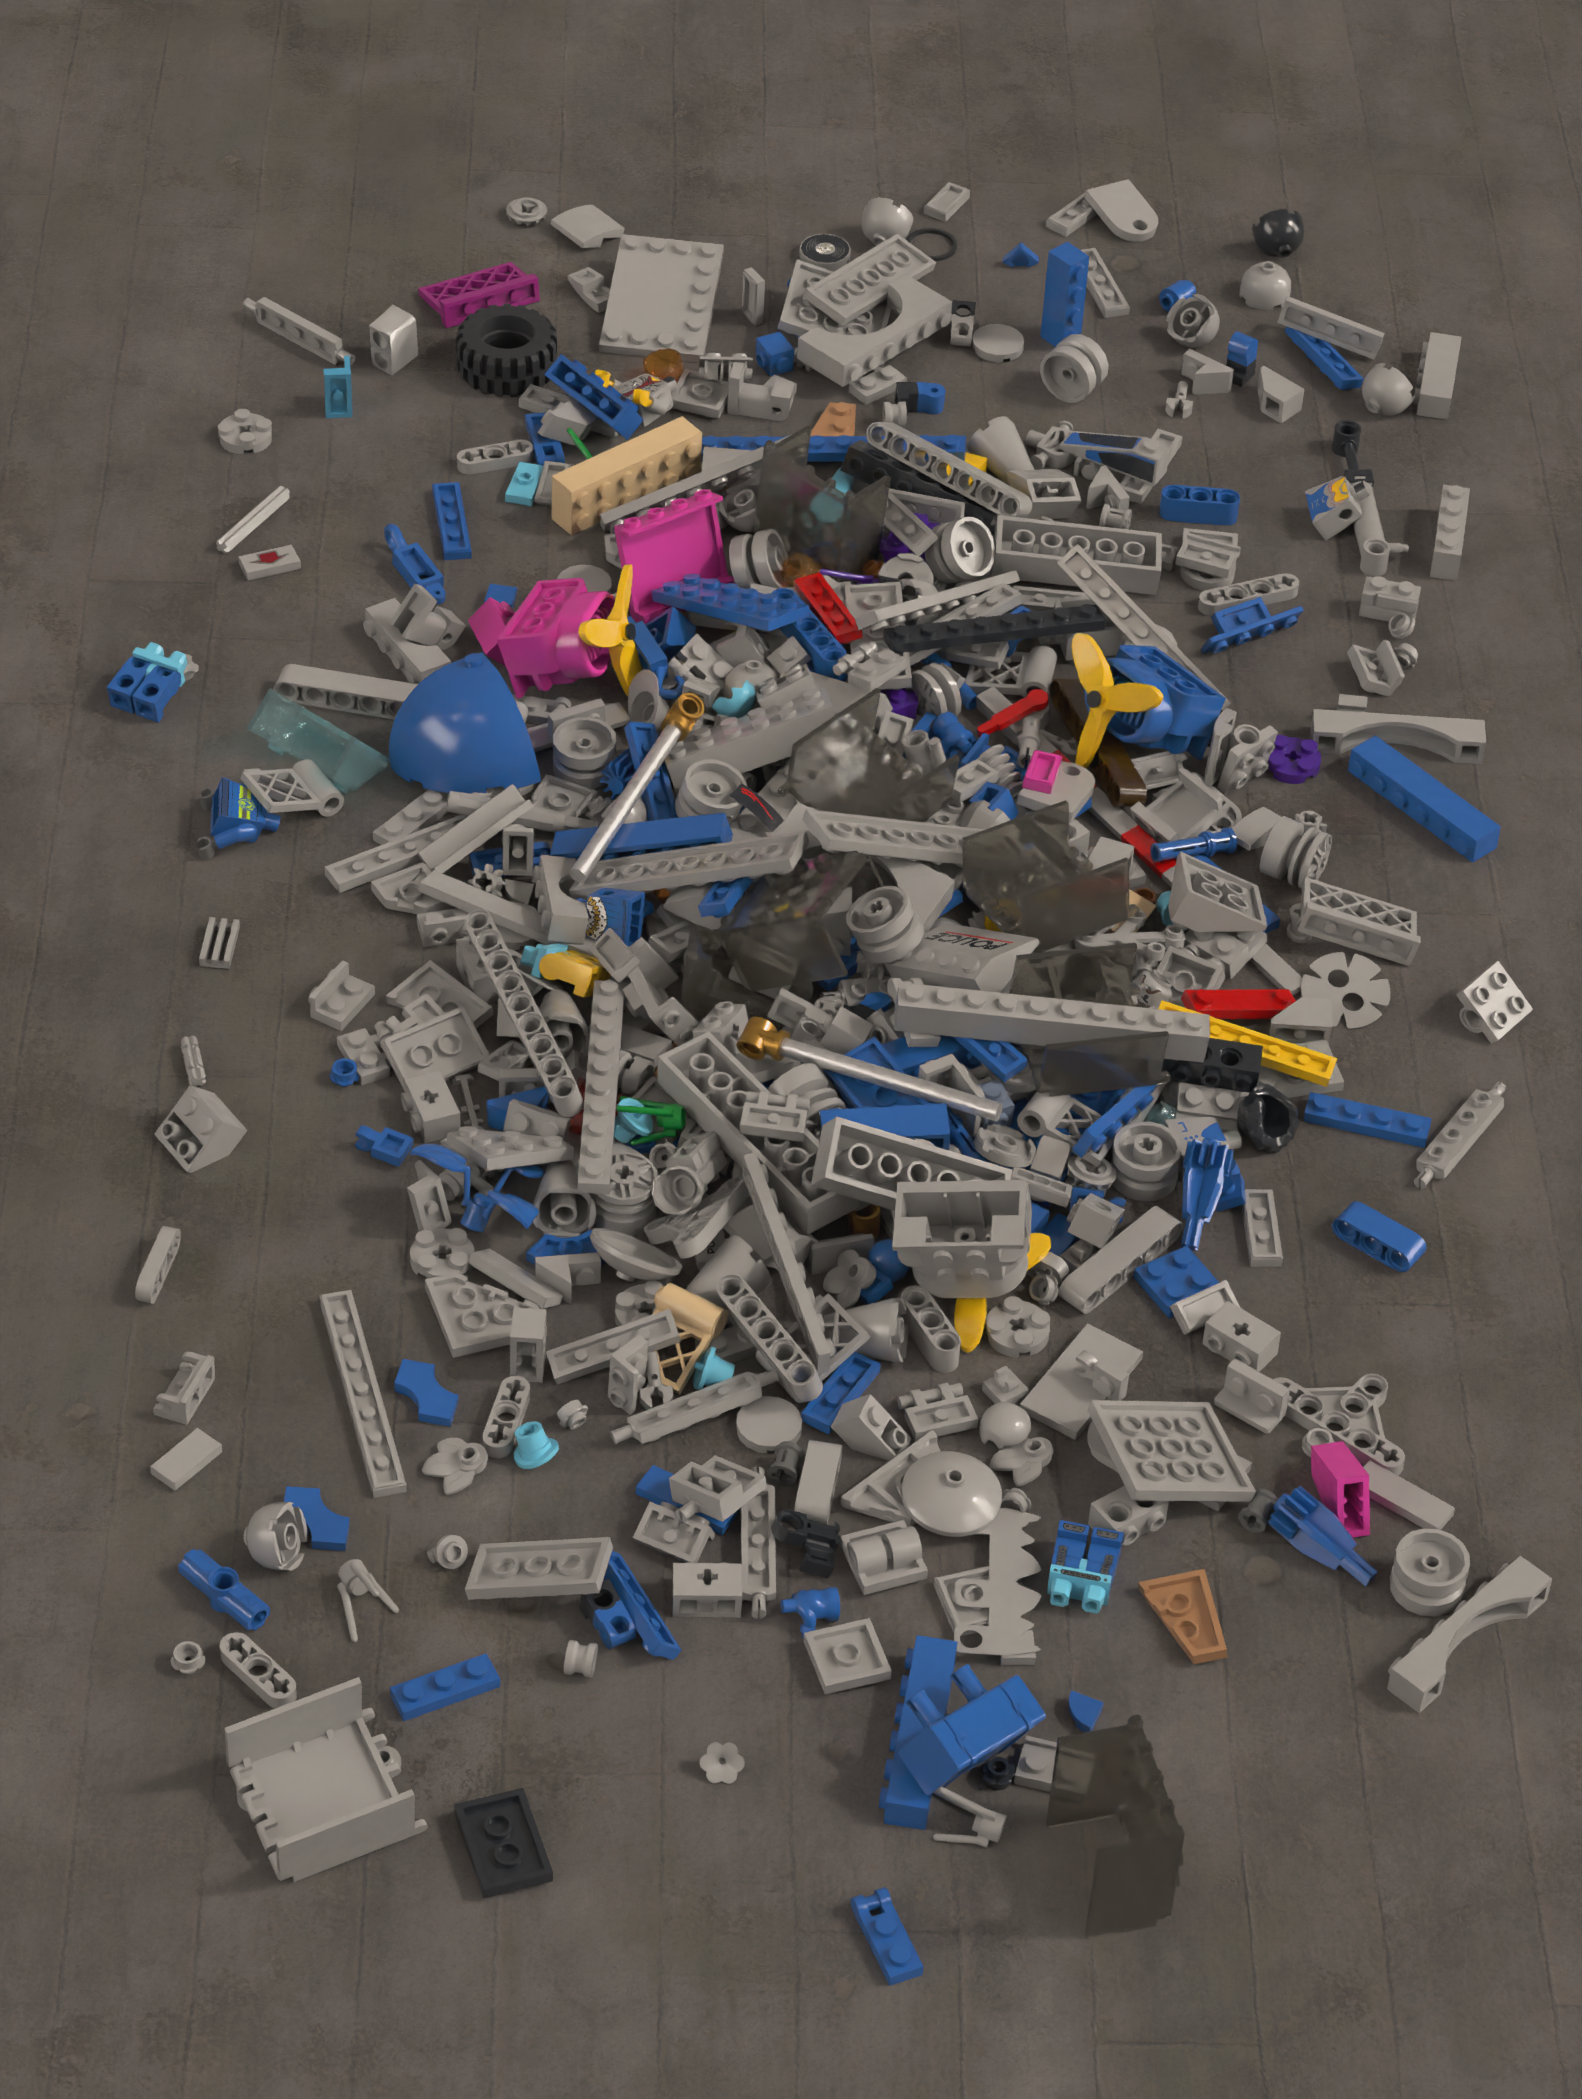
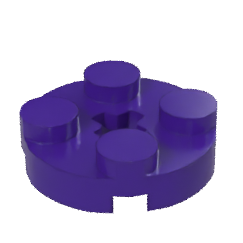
[1266,735,1321,784]

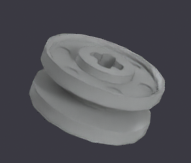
[905,663,962,717]

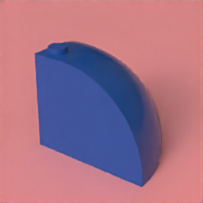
[389,652,541,794]

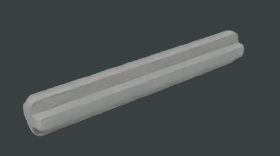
[216,486,290,554]

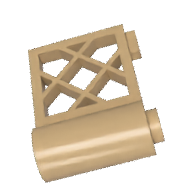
[645,1283,728,1395]

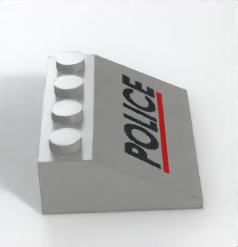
[884,923,1040,993]

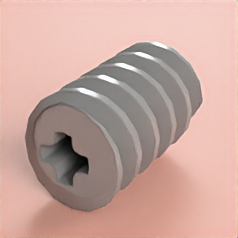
[977,744,1023,800]

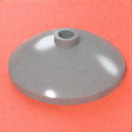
[590,1228,682,1282]
[901,1451,1002,1537]

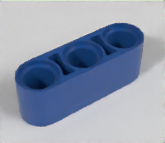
[1159,485,1240,526]
[1332,1201,1427,1273]

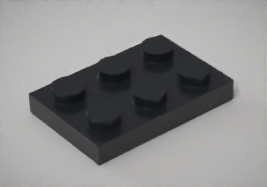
[454,1788,553,1899]

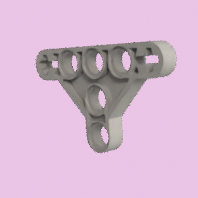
[644,1175,750,1259]
[1273,1373,1405,1475]

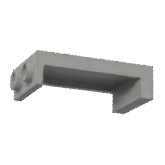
[628,937,699,1046]

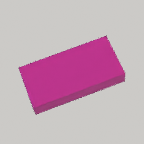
[1022,750,1062,794]

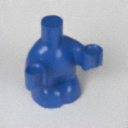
[933,712,978,759]
[780,1587,840,1638]

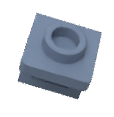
[977,1079,1014,1130]

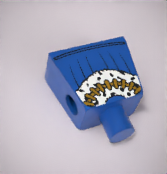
[577,888,645,947]

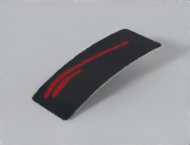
[730,784,783,832]

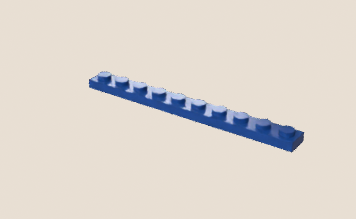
[701,435,967,462]

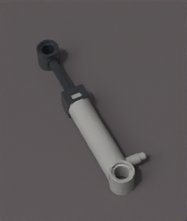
[1332,420,1409,577]

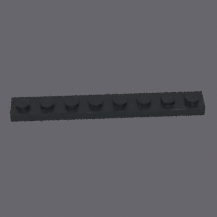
[883,604,1106,653]

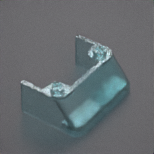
[246,688,391,794]

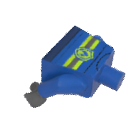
[197,777,281,860]

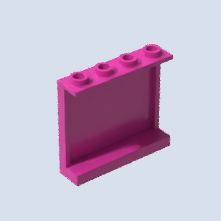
[614,489,736,624]

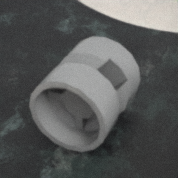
[617,1049,655,1097]

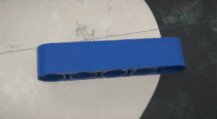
[772,588,848,682]

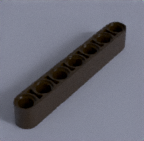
[1050,678,1147,807]

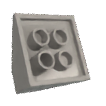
[1168,851,1267,932]

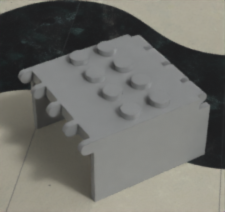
[224,1677,428,1882]

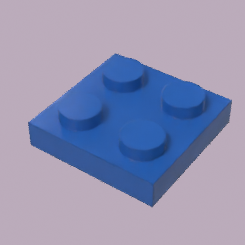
[1133,1246,1219,1319]

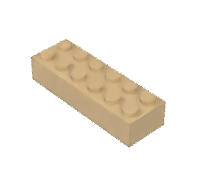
[552,416,702,536]

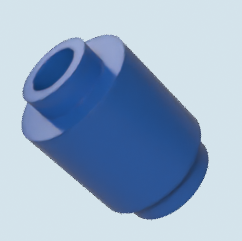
[1159,280,1196,312]

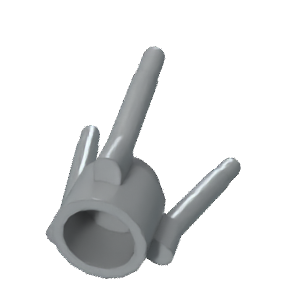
[337,1559,399,1642]
[933,1786,1007,1848]

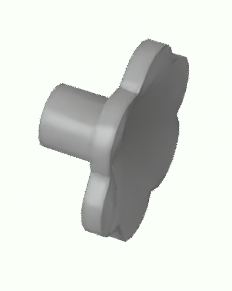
[700,1742,745,1784]

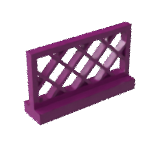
[418,262,540,328]

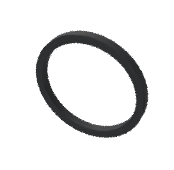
[906,228,957,261]

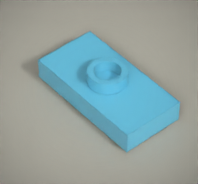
[505,462,543,506]

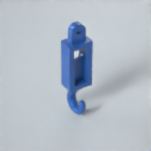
[384,523,446,604]
[627,616,685,700]

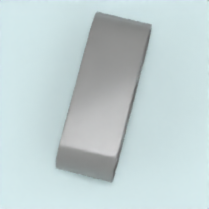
[901,1285,961,1373]
[794,1440,843,1525]

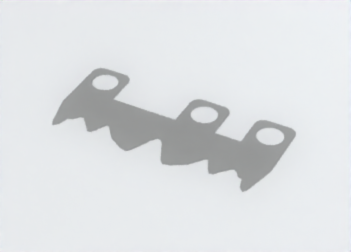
[954,1508,1041,1656]

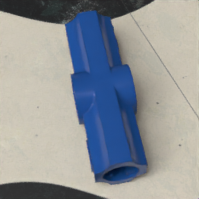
[178,1548,270,1631]

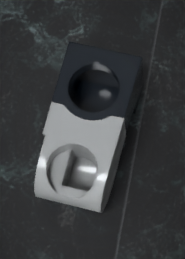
[950,300,976,347]

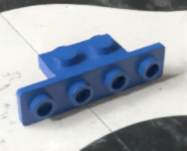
[1201,597,1304,654]

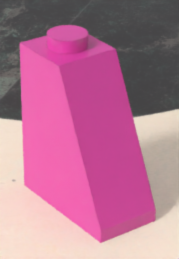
[1311,1441,1370,1538]

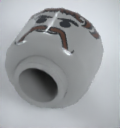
[1131,969,1172,1008]

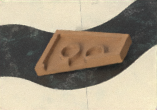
[809,402,856,436]
[1138,1569,1228,1664]

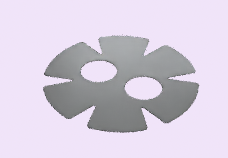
[1301,952,1390,1029]

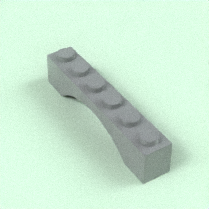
[1310,709,1486,764]
[1387,1556,1552,1713]

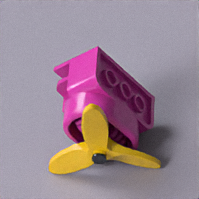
[497,564,642,698]

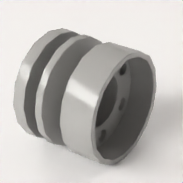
[1259,816,1332,889]
[768,1063,846,1138]
[591,1152,657,1236]

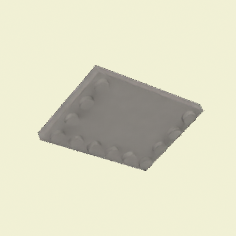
[599,234,724,362]

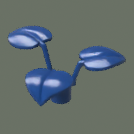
[409,1144,545,1232]

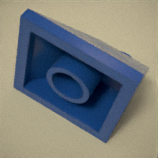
[645,606,696,660]

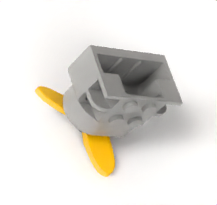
[892,1180,1051,1353]

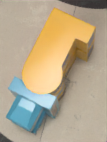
[520,943,611,998]

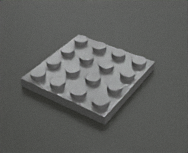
[777,259,891,336]
[1088,1400,1256,1502]

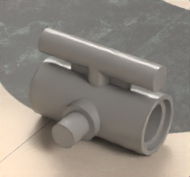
[901,730,950,781]

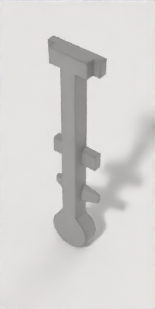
[452,1074,484,1130]

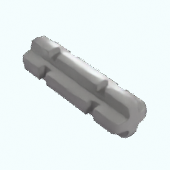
[181,1035,206,1087]

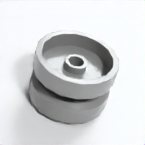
[1040,334,1109,403]
[924,517,995,584]
[729,529,789,589]
[553,717,616,789]
[674,759,747,825]
[846,886,924,963]
[1110,1121,1182,1201]
[1390,1528,1470,1617]

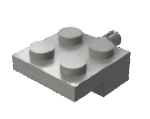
[669,1455,767,1523]

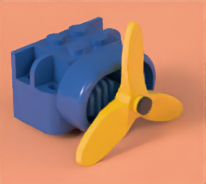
[1071,633,1226,768]

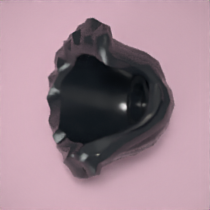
[1237,1084,1299,1154]

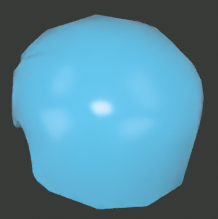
[712,680,756,719]

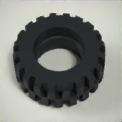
[456,304,557,397]

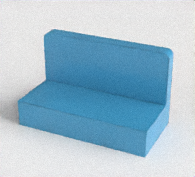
[324,356,353,418]

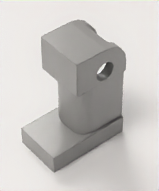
[727,362,795,421]
[390,584,466,650]

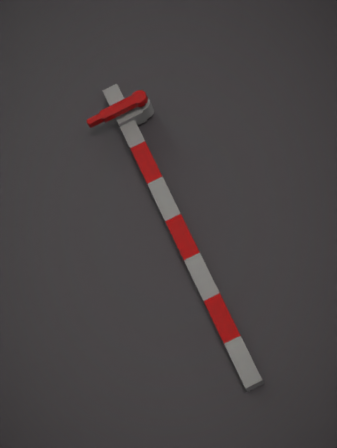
[976,686,1302,996]

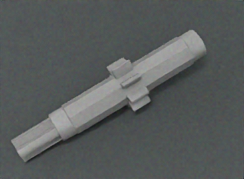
[446,791,594,833]

